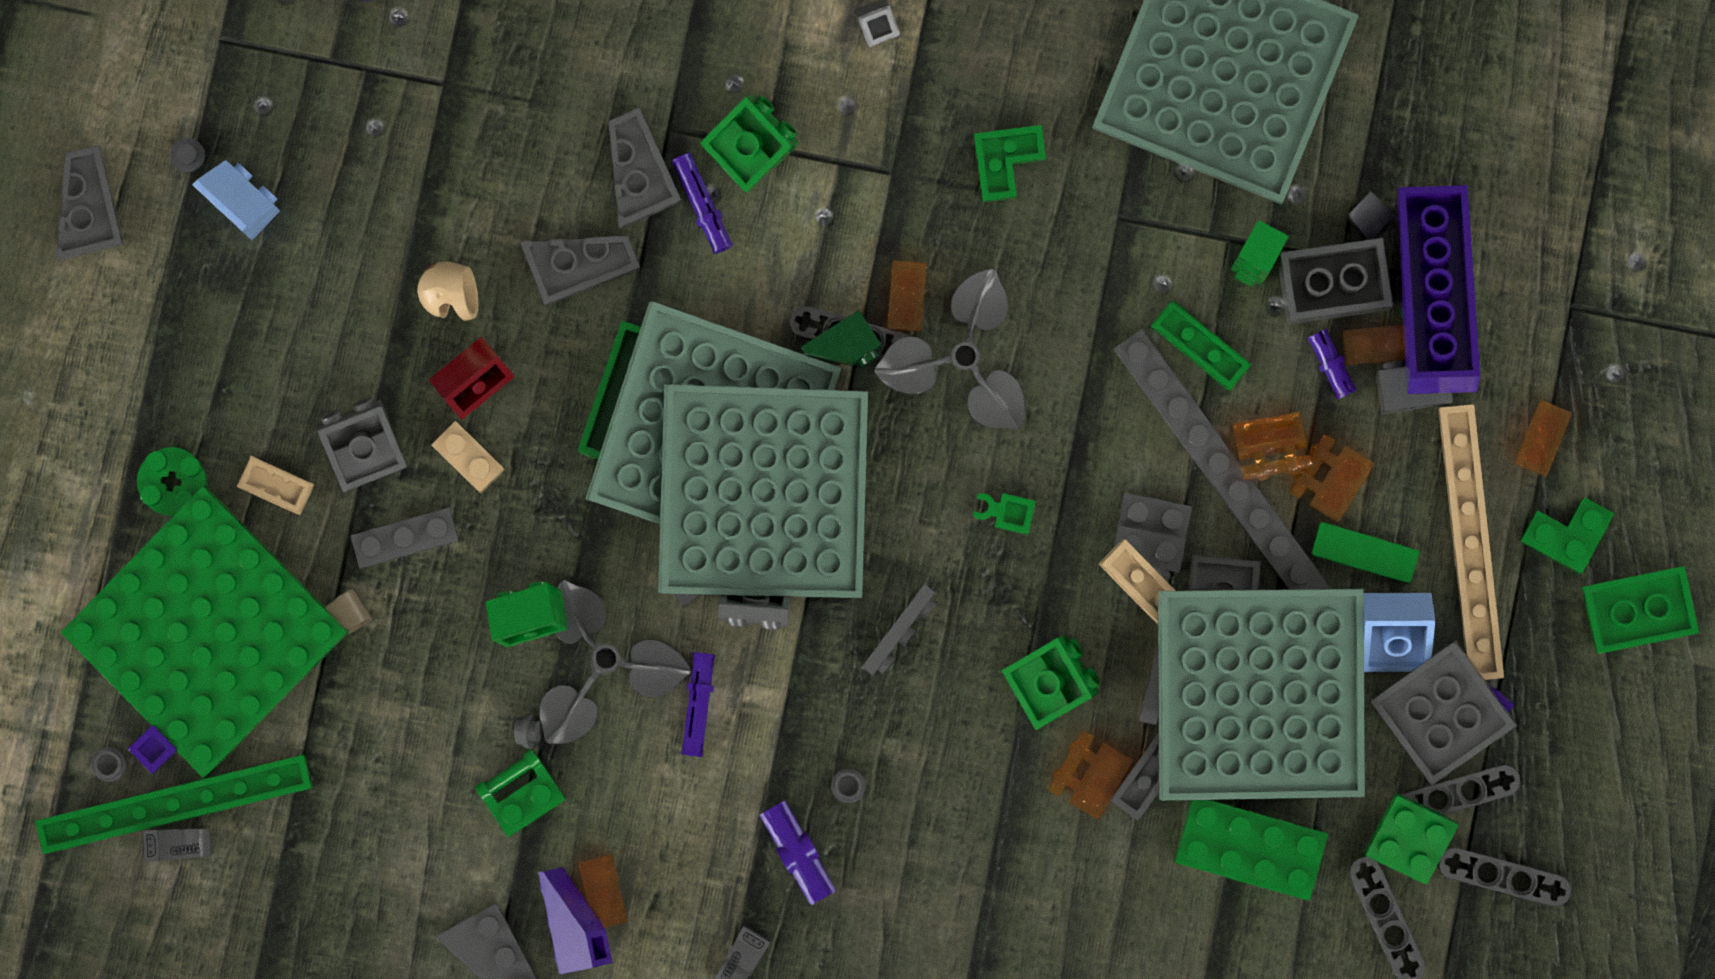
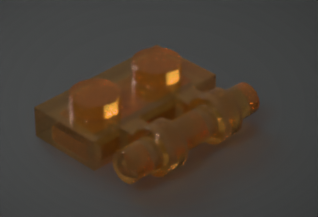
[1232,412,1312,481]
[1288,434,1375,523]
[1048,731,1133,820]

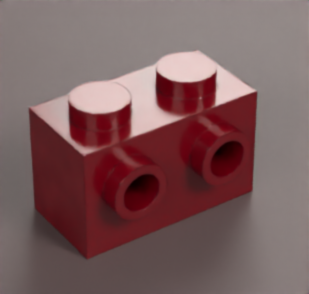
[429,336,515,420]

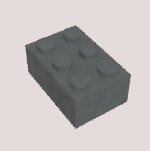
[1277,238,1393,325]

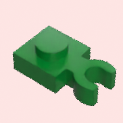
[973,493,1036,535]

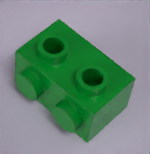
[486,581,568,648]

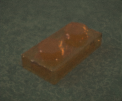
[887,260,927,332]
[1342,325,1405,366]
[1513,400,1572,477]
[578,854,629,928]

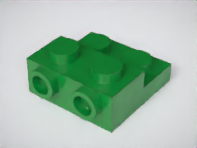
[700,94,800,193]
[1001,634,1100,730]

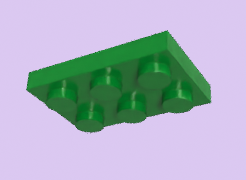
[1581,566,1699,655]

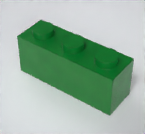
[1231,220,1289,287]

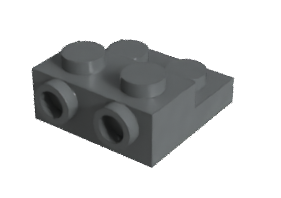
[317,397,407,492]
[1113,493,1192,579]
[718,595,792,629]

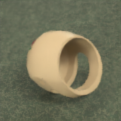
[417,262,478,321]

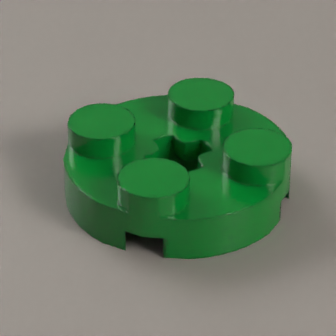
[137,447,207,516]

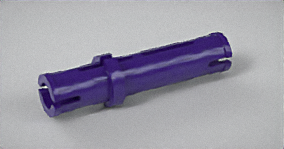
[671,153,733,254]
[681,652,716,757]

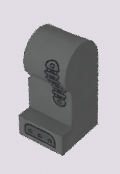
[143,829,211,862]
[715,925,771,979]

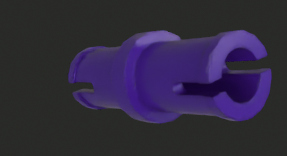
[1307,328,1357,399]

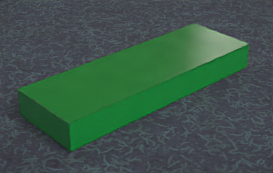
[1150,300,1252,392]
[1310,522,1420,584]

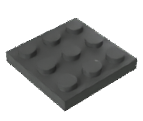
[1370,640,1517,785]

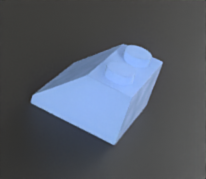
[192,160,280,240]
[1364,593,1435,672]

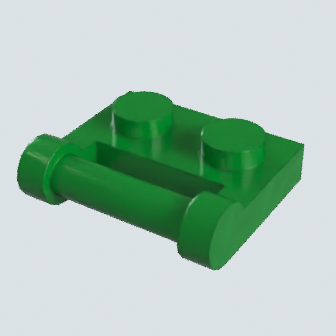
[474,749,566,838]

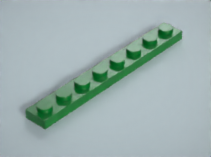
[35,755,313,854]

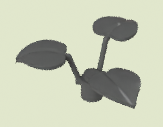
[875,269,1025,429]
[539,580,691,744]

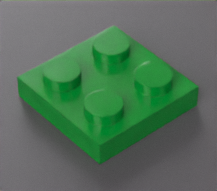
[1364,792,1459,885]

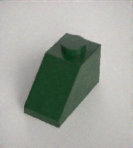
[801,310,881,367]

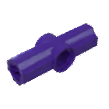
[760,801,836,905]

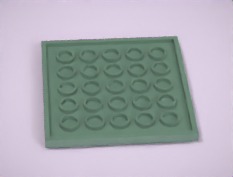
[1092,0,1359,205]
[585,302,841,524]
[658,384,868,598]
[1158,589,1365,801]

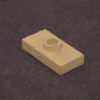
[237,456,314,515]

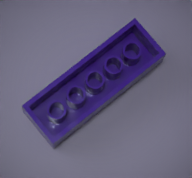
[1396,185,1480,394]

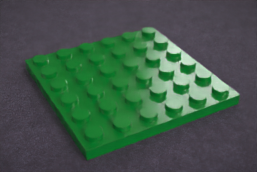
[60,486,349,778]

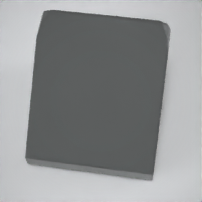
[854,0,900,47]
[1346,191,1394,240]

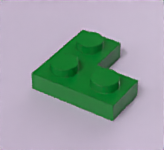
[974,125,1046,203]
[1520,497,1615,574]

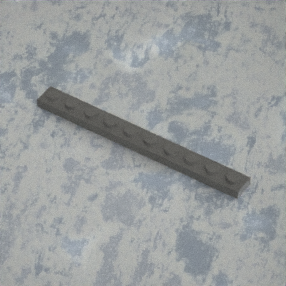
[1114,329,1331,590]

